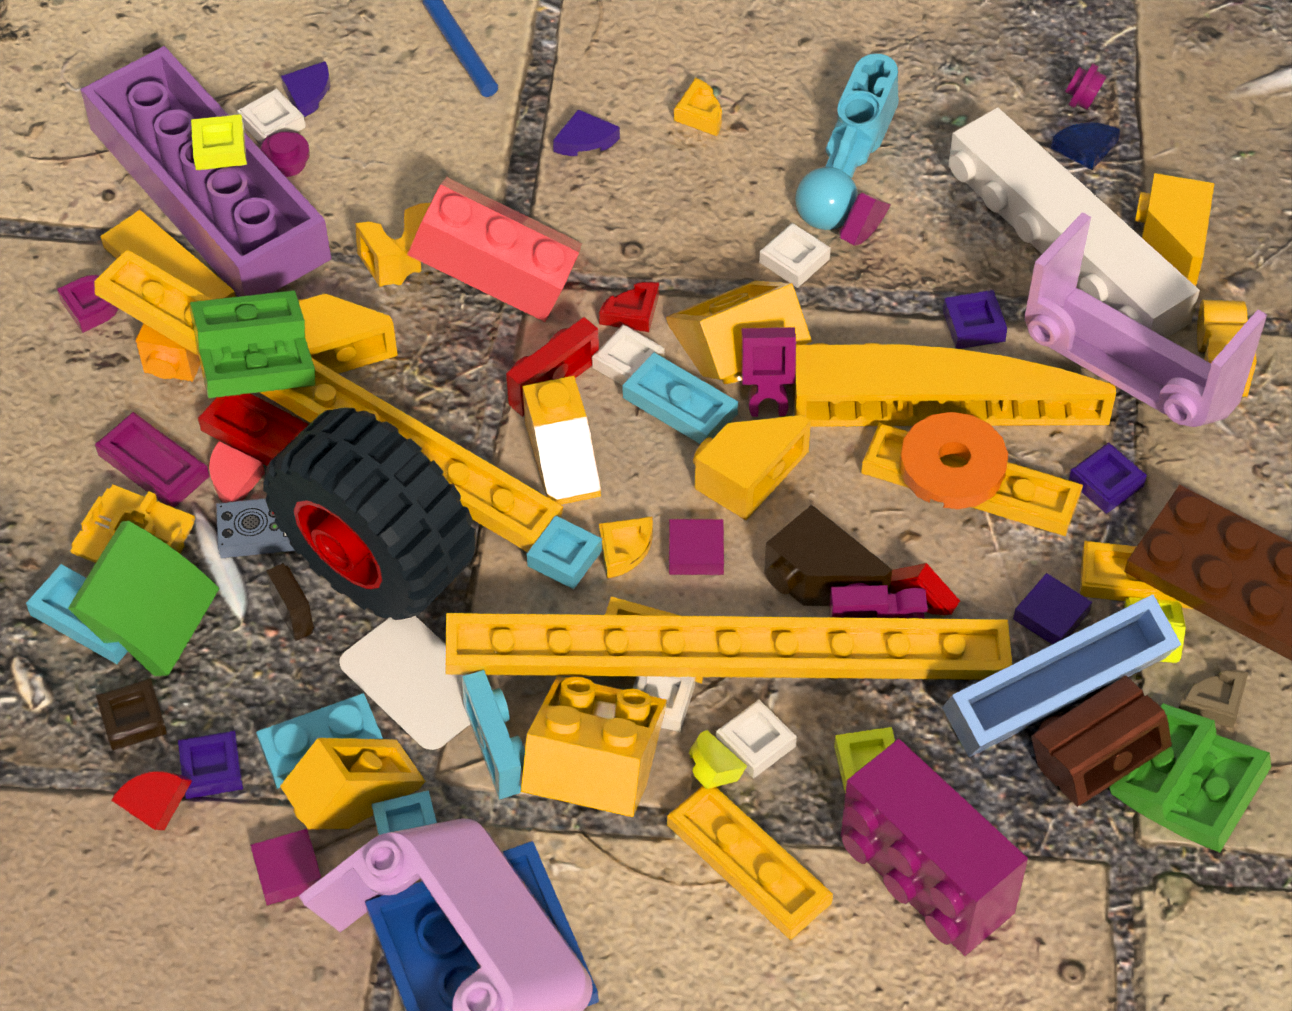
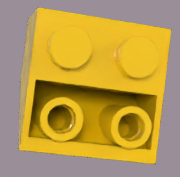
[521,676,667,817]

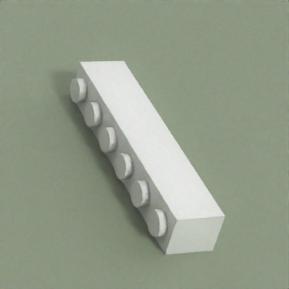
[948,107,1200,338]

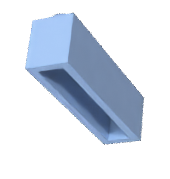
[942,594,1182,758]

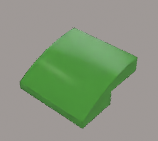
[190,290,315,398]
[68,521,220,676]
[1110,703,1272,852]

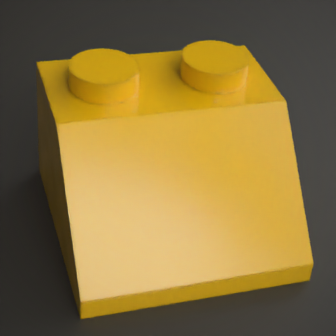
[666,280,812,384]

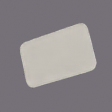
[339,616,494,750]

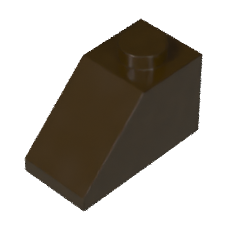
[764,505,893,606]

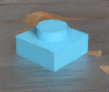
[526,516,602,589]
[371,790,437,835]

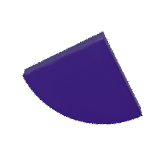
[281,61,330,117]
[553,109,620,156]

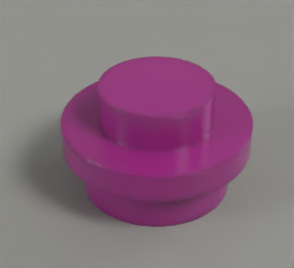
[1065,63,1107,110]
[260,131,310,177]

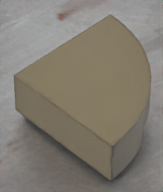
[1179,670,1248,728]

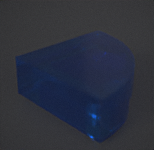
[1051,123,1120,170]

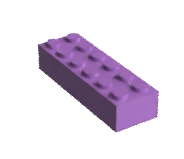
[80,46,331,297]

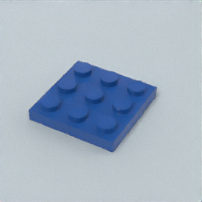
[365,841,599,1011]

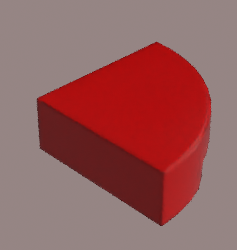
[599,282,660,332]
[890,563,960,615]
[111,771,193,831]

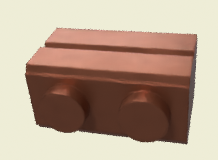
[1031,675,1172,807]

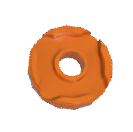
[899,412,1008,510]

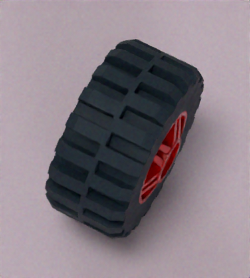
[263,407,476,620]

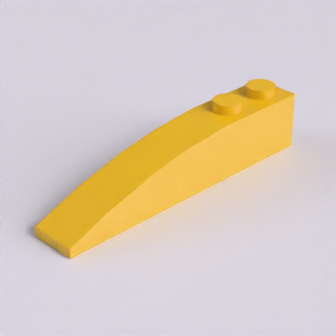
[793,343,1116,427]

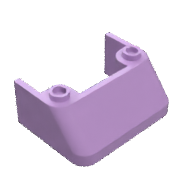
[1025,212,1267,427]
[299,818,593,1011]

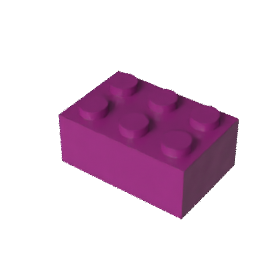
[841,738,1028,956]

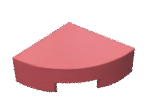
[209,441,265,503]

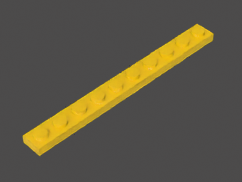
[94,249,563,552]
[445,613,1012,680]

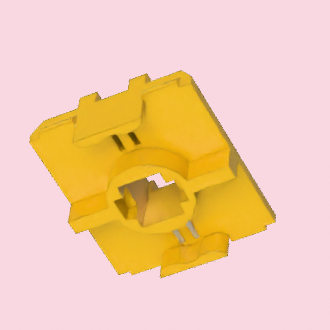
[70,484,195,563]

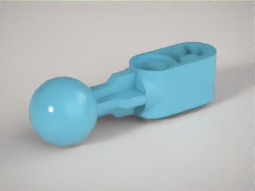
[795,54,899,230]

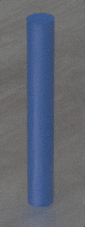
[423,0,498,97]

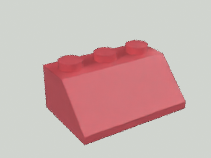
[407,177,582,322]

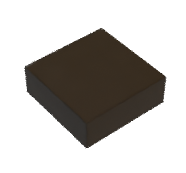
[266,563,314,641]
[96,678,167,751]

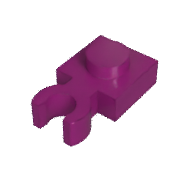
[742,327,796,417]
[829,583,928,619]

